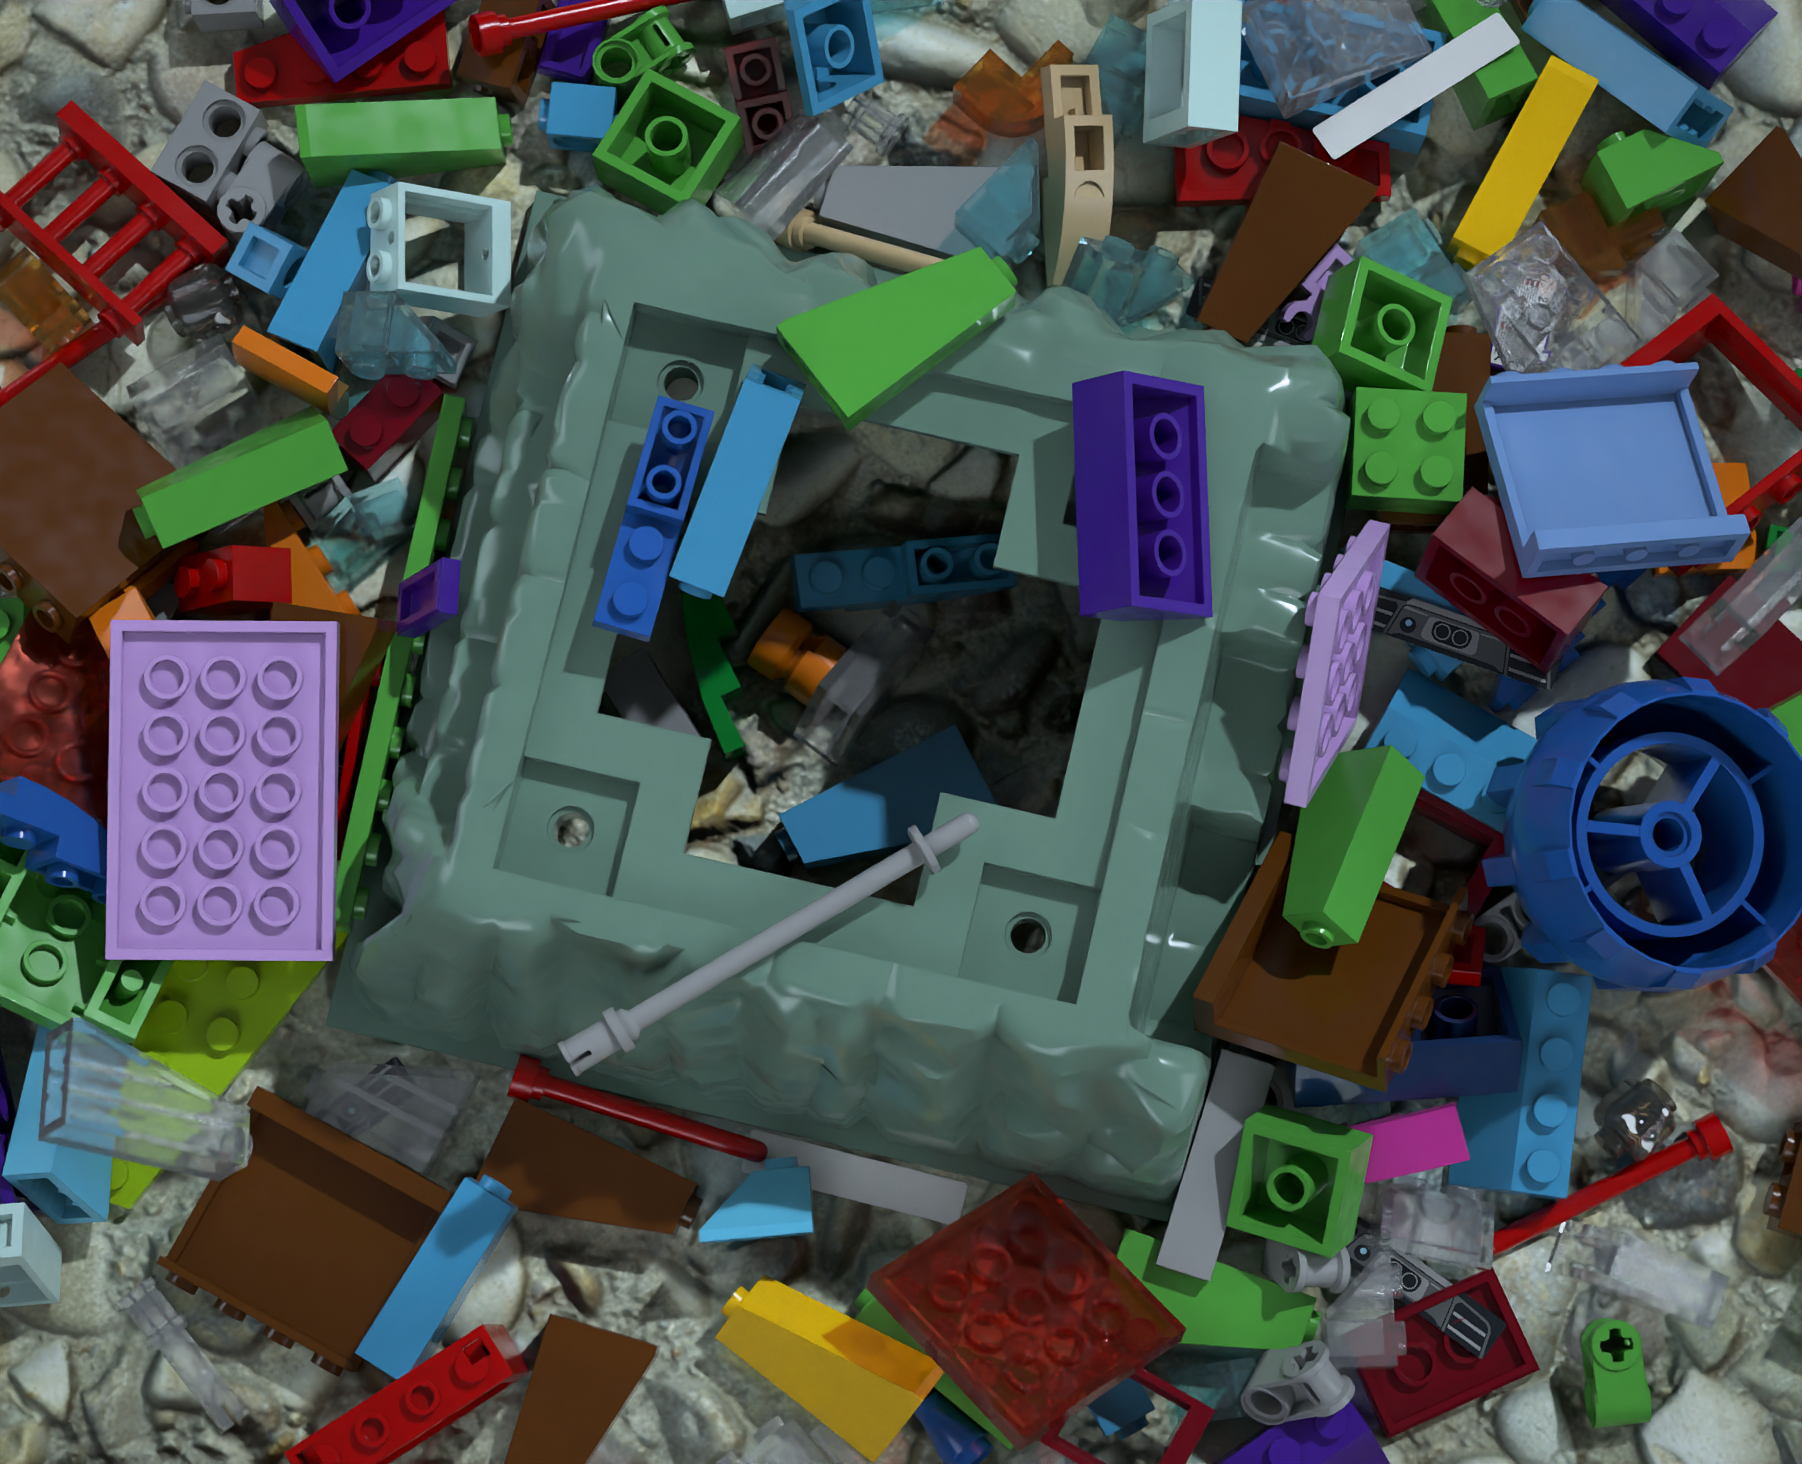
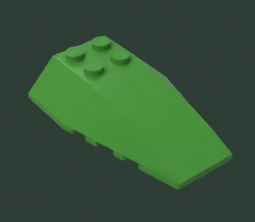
[0,707,174,1043]

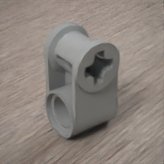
[217,141,310,247]
[1260,1238,1351,1293]
[1241,1340,1355,1425]

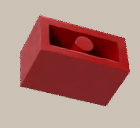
[174,545,292,615]

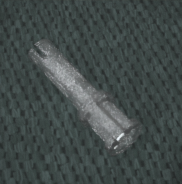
[114,1275,251,1435]

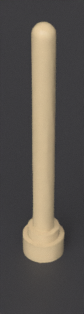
[773,206,944,273]

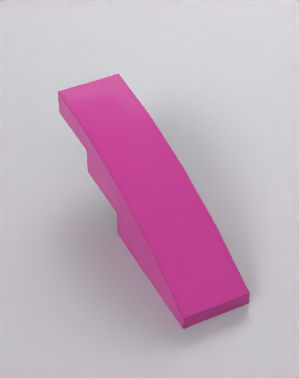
[1339,1102,1470,1184]

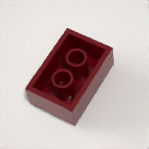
[1414,487,1608,675]

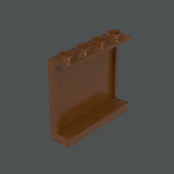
[0,362,209,644]
[1192,831,1474,1093]
[156,1086,454,1377]

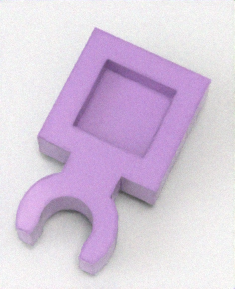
[1278,243,1354,341]

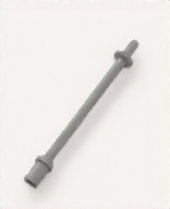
[557,812,979,1077]

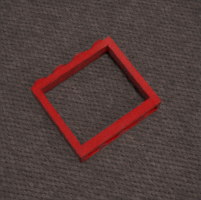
[1620,293,1802,578]
[284,1324,532,1464]

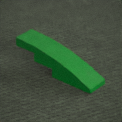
[679,534,747,762]

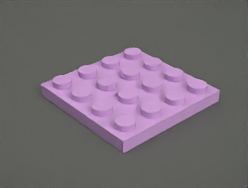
[1279,520,1391,808]

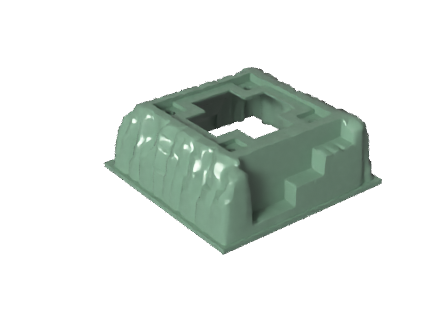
[325,185,1353,1223]

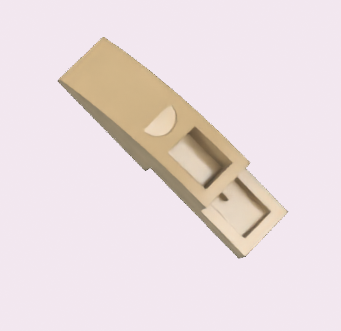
[1039,65,1114,287]

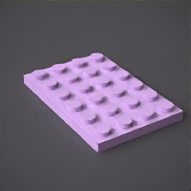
[105,620,340,961]

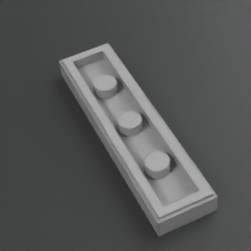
[1155,1049,1276,1282]

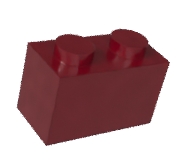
[332,356,444,483]

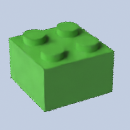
[592,68,744,215]
[1312,255,1453,393]
[1344,387,1467,515]
[1226,1104,1374,1258]

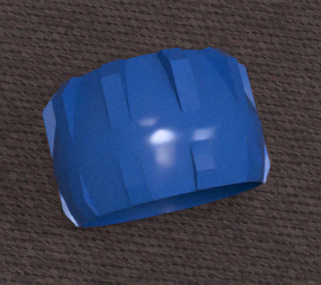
[1481,677,1802,993]

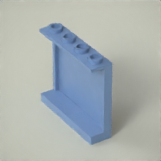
[1474,360,1751,578]

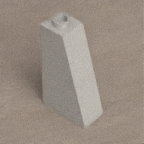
[812,165,1036,266]

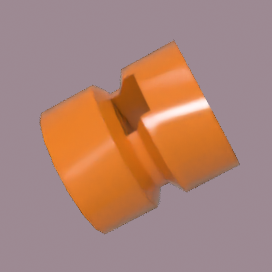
[747,606,850,708]

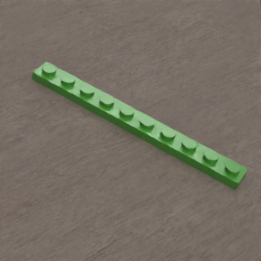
[336,394,475,934]

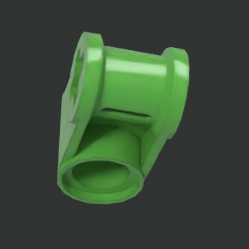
[592,6,696,101]
[1580,1318,1652,1429]

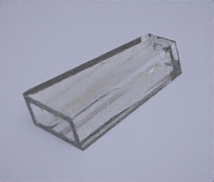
[38,1017,253,1181]

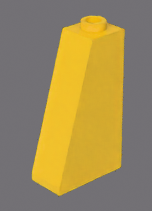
[1446,55,1599,275]
[715,1274,947,1463]

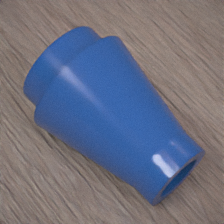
[914,1391,994,1464]

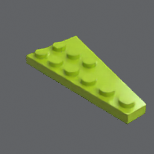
[109,931,349,1210]

